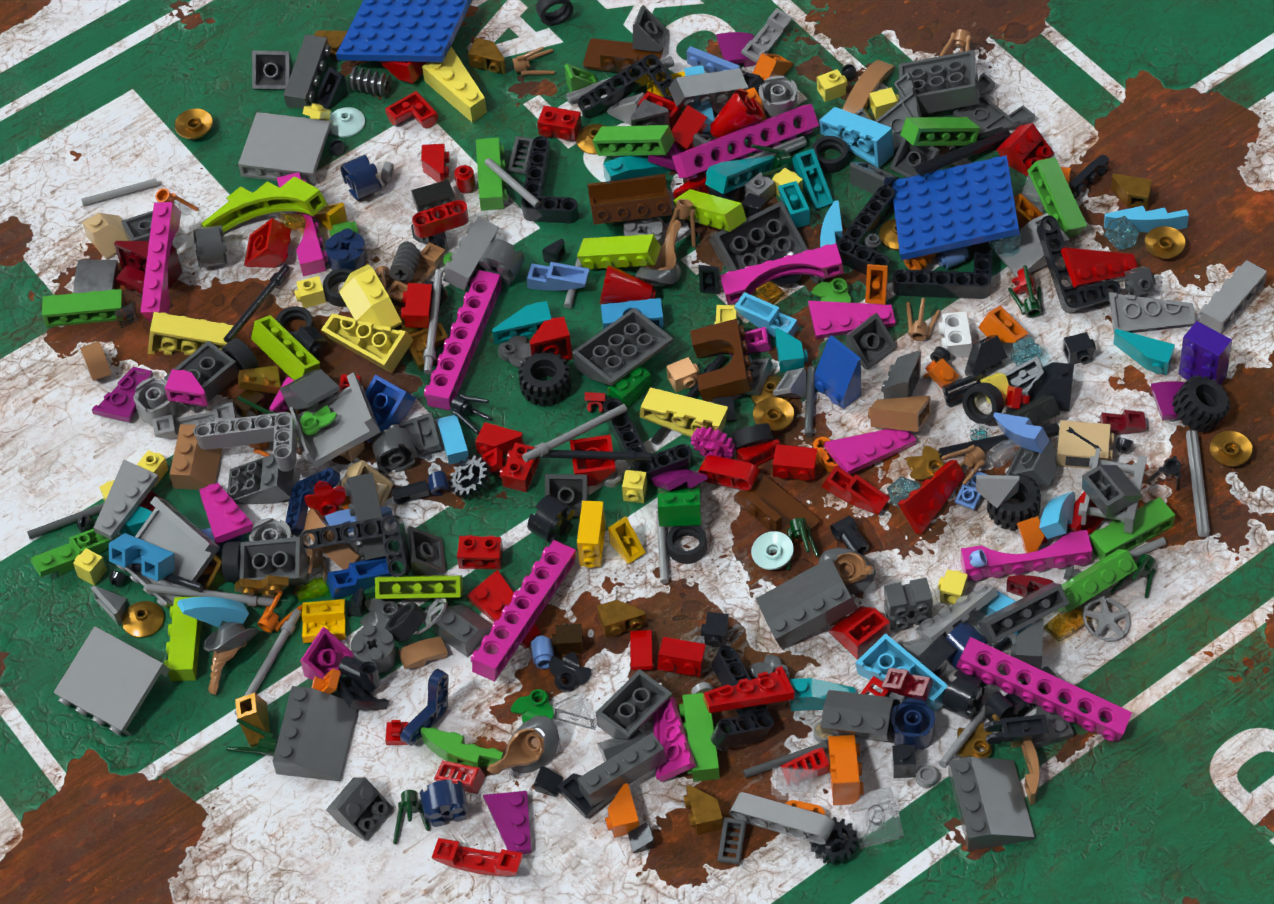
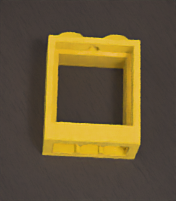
[577,501,606,568]

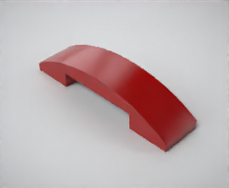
[432,838,523,876]

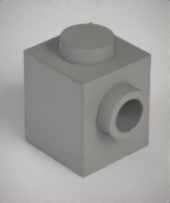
[744,172,775,203]

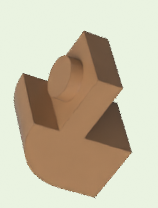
[80,341,112,381]

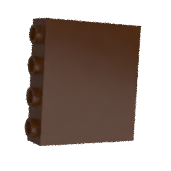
[587,174,672,225]

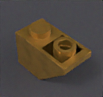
[468,38,506,74]
[1111,173,1152,210]
[597,600,646,637]
[235,693,270,747]
[683,785,723,835]

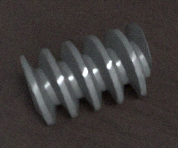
[349,67,391,97]
[389,241,421,283]

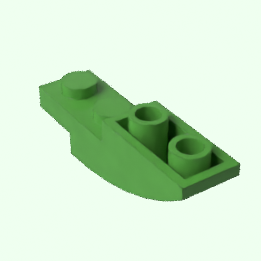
[31,529,117,577]
[421,727,504,771]

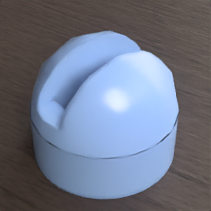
[969,549,987,568]

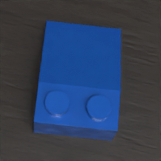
[815,335,861,409]
[365,375,416,443]

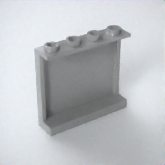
[238,112,332,186]
[290,372,381,468]
[117,496,220,608]
[53,626,170,736]

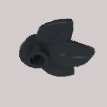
[549,652,591,692]

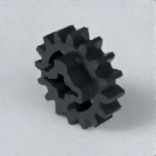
[448,456,492,500]
[809,817,858,865]

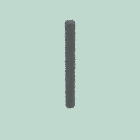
[804,366,816,437]
[27,503,104,539]
[743,741,828,778]

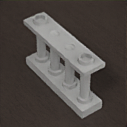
[1078,448,1147,533]

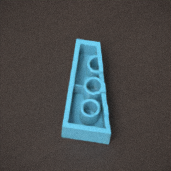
[819,107,894,168]
[855,634,948,712]

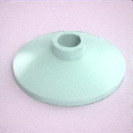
[329,107,365,138]
[751,531,794,570]

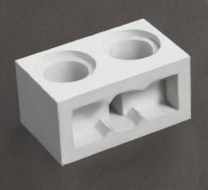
[938,312,972,358]

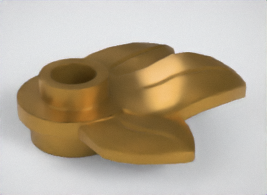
[906,445,945,480]
[957,723,992,758]

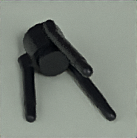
[451,394,492,434]
[1146,456,1182,491]

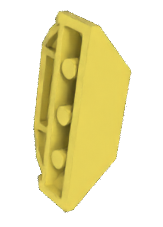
[339,264,402,329]

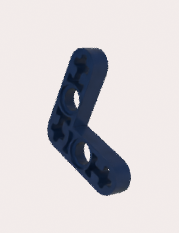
[285,468,340,536]
[400,668,449,746]

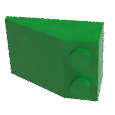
[658,483,701,527]

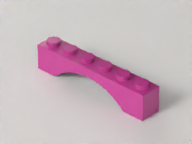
[277,172,328,277]
[140,202,181,322]
[720,243,844,305]
[960,530,1093,581]

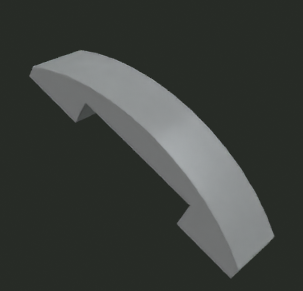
[741,8,793,63]
[152,402,235,438]

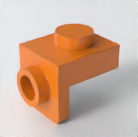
[923,358,959,390]

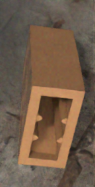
[868,395,931,432]

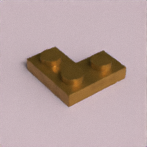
[408,323,448,370]
[235,575,289,598]

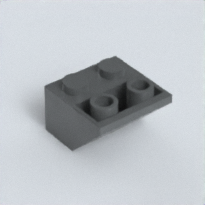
[279,369,341,412]
[1082,465,1142,519]
[326,777,394,841]

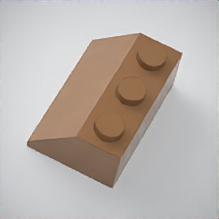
[170,424,223,490]

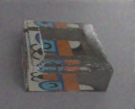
[114,303,138,328]

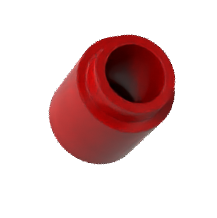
[454,165,475,194]

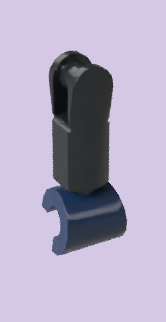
[391,471,450,504]

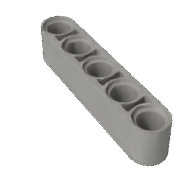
[729,792,835,845]

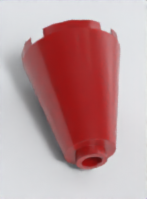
[710,88,764,139]
[600,266,656,304]

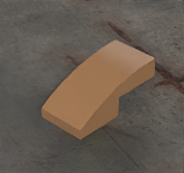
[398,636,448,669]

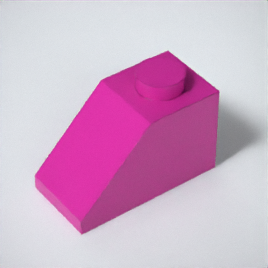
[165,369,208,407]

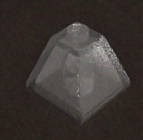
[848,786,904,849]

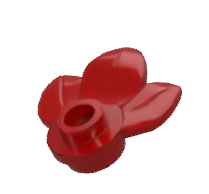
[305,481,346,516]

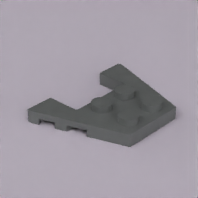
[855,72,922,153]
[953,73,1035,139]

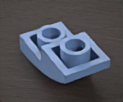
[955,469,987,510]

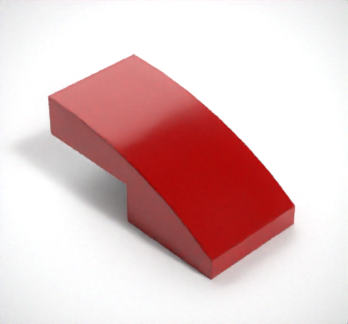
[630,630,653,670]

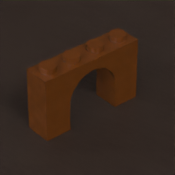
[690,318,753,402]

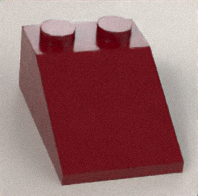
[114,241,183,289]

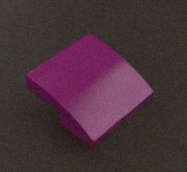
[716,32,757,68]
[1151,381,1185,422]
[651,469,708,491]

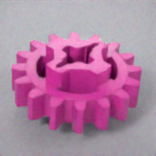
[690,426,736,459]

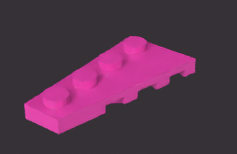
[808,301,896,339]
[824,429,917,475]
[199,483,253,544]
[653,696,696,782]

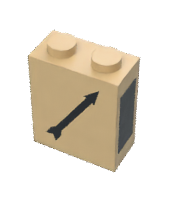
[1056,420,1114,469]

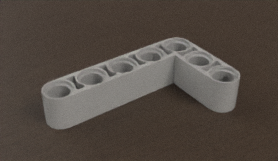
[193,412,297,471]

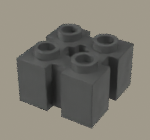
[884,577,933,630]

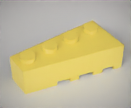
[422,47,487,123]
[148,312,233,355]
[321,313,413,373]
[640,388,728,437]

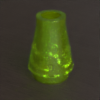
[295,577,329,602]

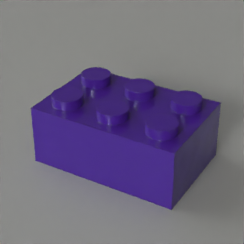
[1178,321,1232,385]

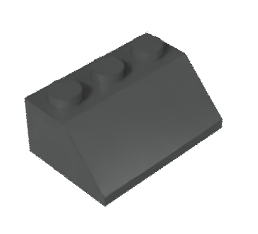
[164,341,239,413]
[240,537,309,586]
[595,669,672,739]
[821,690,894,742]

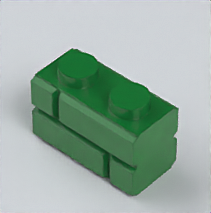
[608,366,652,408]

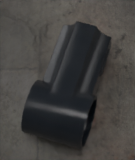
[830,515,869,555]
[338,656,380,690]

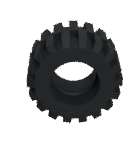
[518,351,571,406]
[1172,375,1231,432]
[987,473,1041,531]

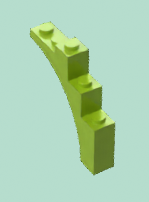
[201,176,327,233]

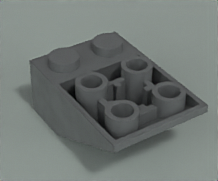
[227,454,294,504]

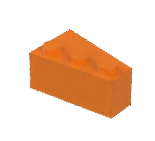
[828,735,864,805]

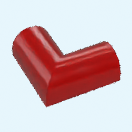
[385,91,438,129]

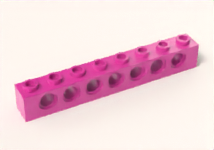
[672,104,819,180]
[424,270,502,411]
[470,540,576,682]
[956,637,1132,743]

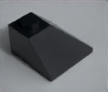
[1029,362,1074,412]

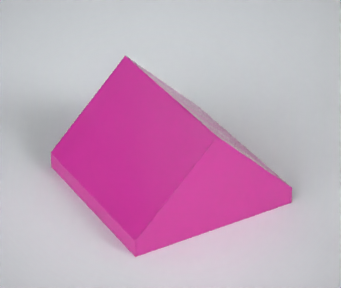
[300,627,353,680]

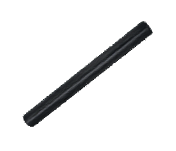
[915,130,1012,176]
[939,423,1060,459]

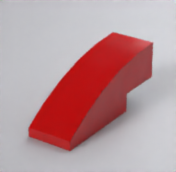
[821,465,890,514]

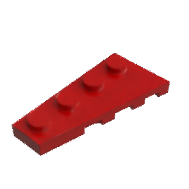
[1060,247,1138,288]
[897,460,965,534]
[467,569,541,649]
[703,666,794,713]

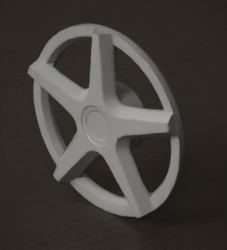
[1083,596,1130,641]
[413,598,448,635]

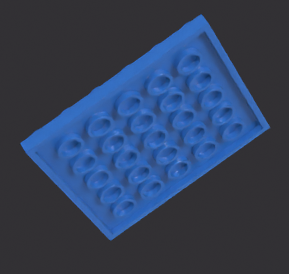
[336,0,472,62]
[891,155,1020,260]

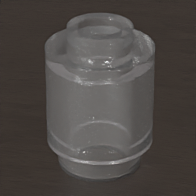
[987,439,1018,468]

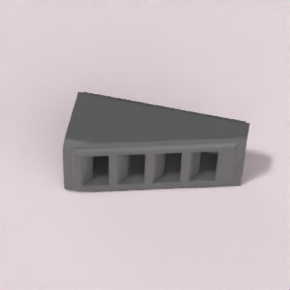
[507,136,533,175]
[717,817,747,865]

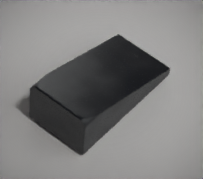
[698,265,722,294]

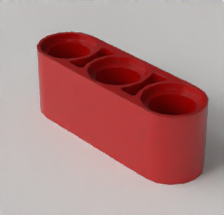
[412,200,469,238]
[698,455,760,491]

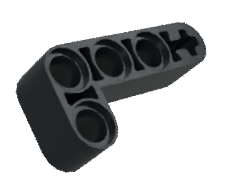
[984,666,1061,732]

